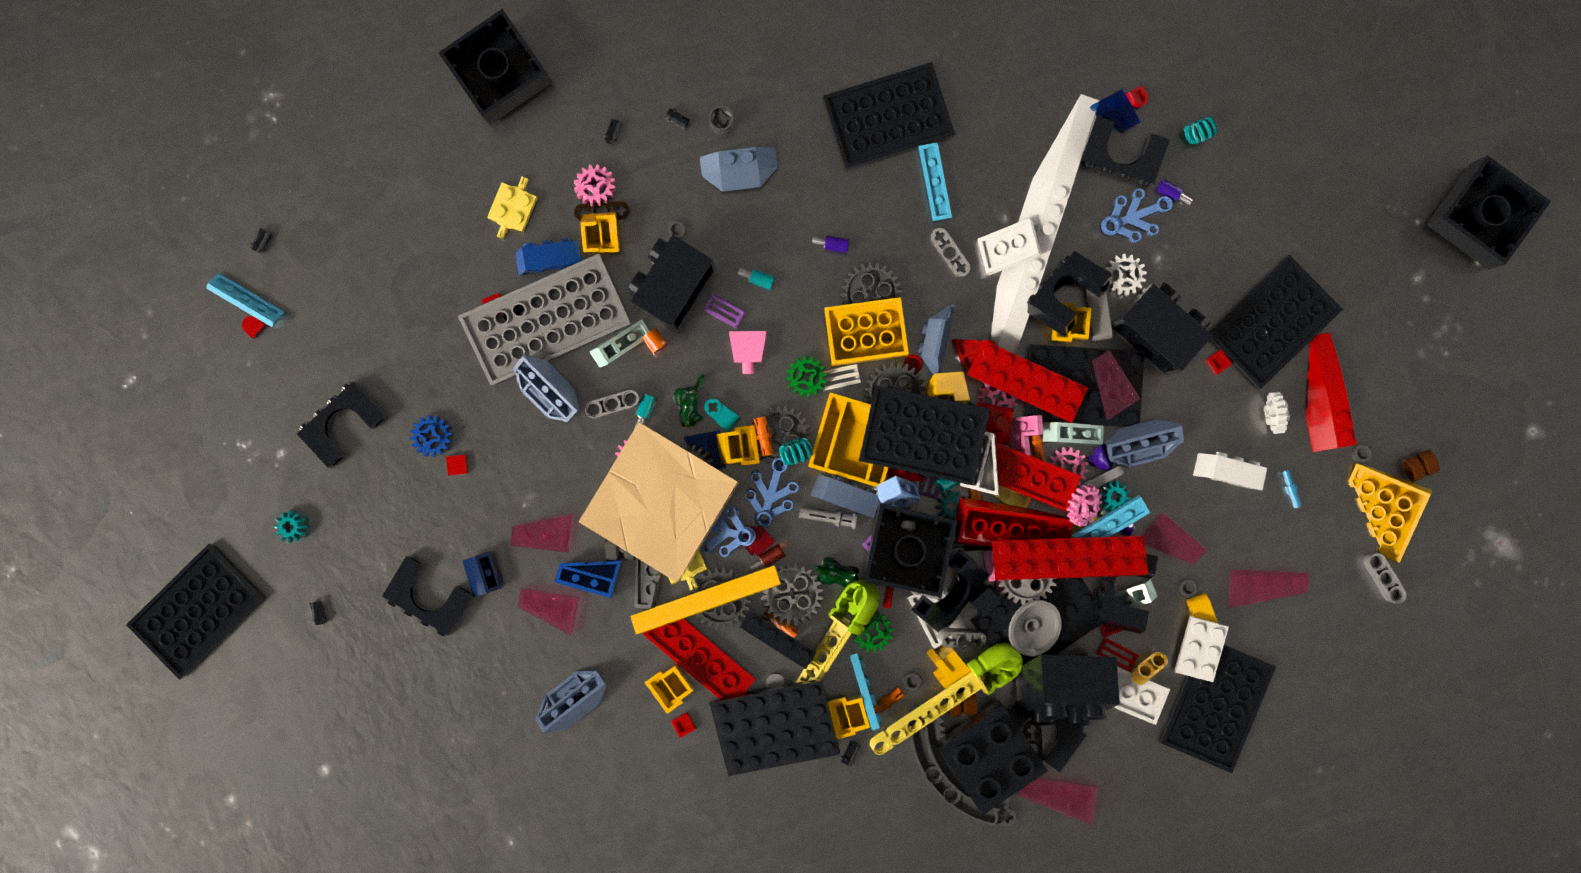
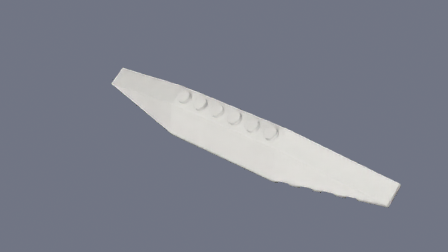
[991,94,1099,354]

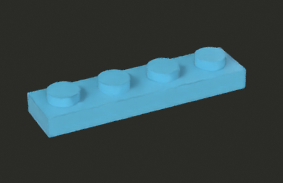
[918,143,952,222]
[207,273,284,327]
[1072,495,1150,538]
[850,653,882,732]

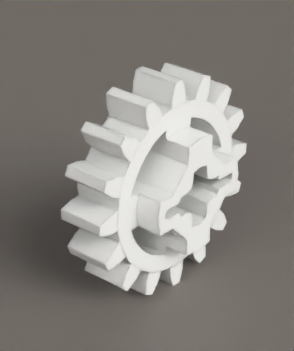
[1105,254,1147,296]
[1264,392,1290,434]

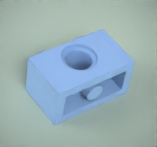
[877,476,921,509]

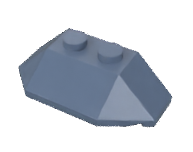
[700,147,778,192]
[918,304,956,376]
[513,355,579,422]
[1106,419,1184,468]
[535,671,606,734]

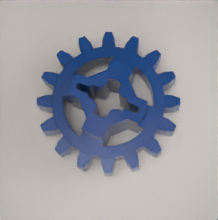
[409,415,452,457]

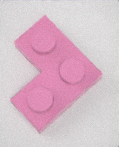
[1009,415,1043,455]

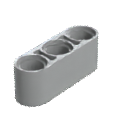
[1084,288,1112,341]
[585,390,640,419]
[1363,552,1407,603]

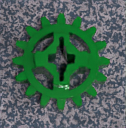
[786,356,828,397]
[852,611,893,653]

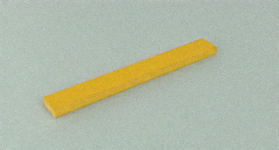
[630,566,781,635]

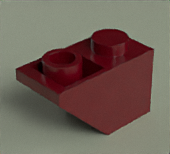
[733,525,775,557]

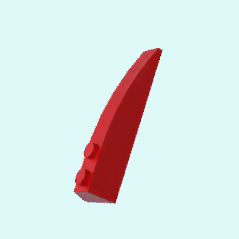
[1305,332,1357,452]
[955,498,1074,546]

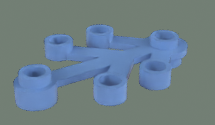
[1101,188,1173,243]
[745,456,799,527]
[702,507,756,557]

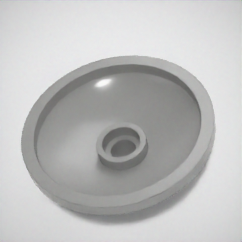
[1009,600,1061,656]

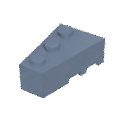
[811,474,880,518]

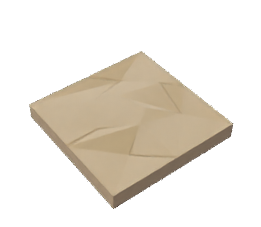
[579,422,739,583]

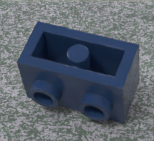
[462,552,501,597]

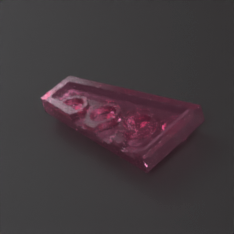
[1229,569,1309,608]
[1017,778,1097,825]

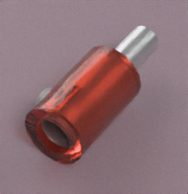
[749,544,786,571]

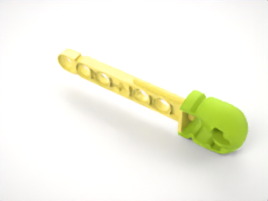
[795,580,880,684]
[870,643,1023,755]

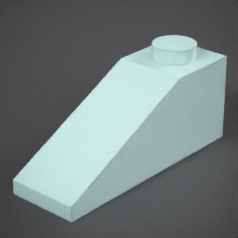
[589,319,650,368]
[1043,422,1104,445]
[1096,579,1157,607]

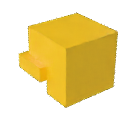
[580,212,619,253]
[1052,302,1091,342]
[925,372,970,404]
[716,425,760,466]
[926,646,971,689]
[645,663,694,714]
[828,694,870,740]

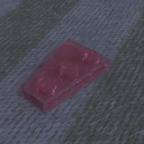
[1092,350,1140,420]
[1141,512,1206,565]
[510,514,573,552]
[517,588,578,636]

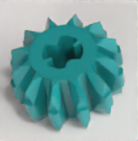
[1184,116,1218,144]
[779,438,813,465]
[1099,480,1132,512]
[935,490,966,520]
[273,510,308,543]

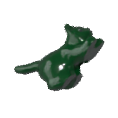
[673,374,705,427]
[814,557,859,588]

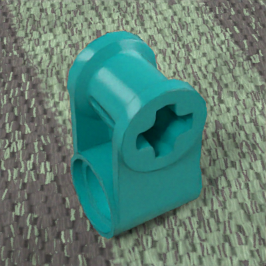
[704,399,740,432]

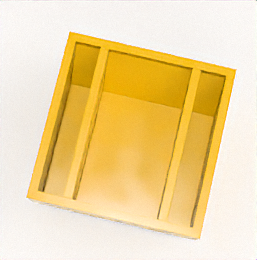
[808,393,888,487]

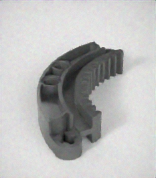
[909,705,1016,826]

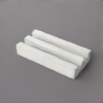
[822,364,861,391]

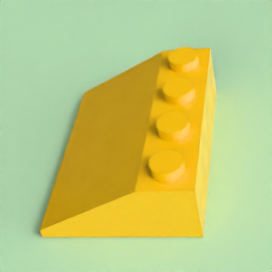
[824,297,909,367]

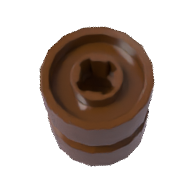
[1402,449,1440,482]
[947,691,977,717]

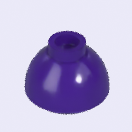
[1088,444,1113,470]

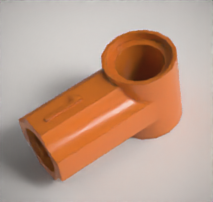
[642,328,667,354]

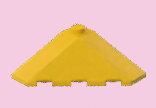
[1349,463,1433,563]

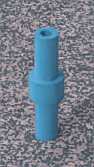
[1282,469,1302,508]

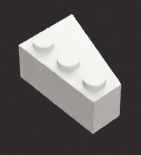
[960,432,999,496]
[1193,452,1267,490]

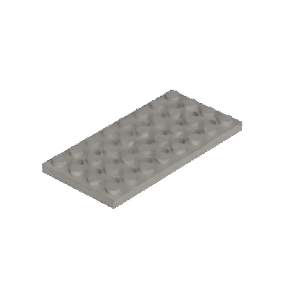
[458,253,631,386]

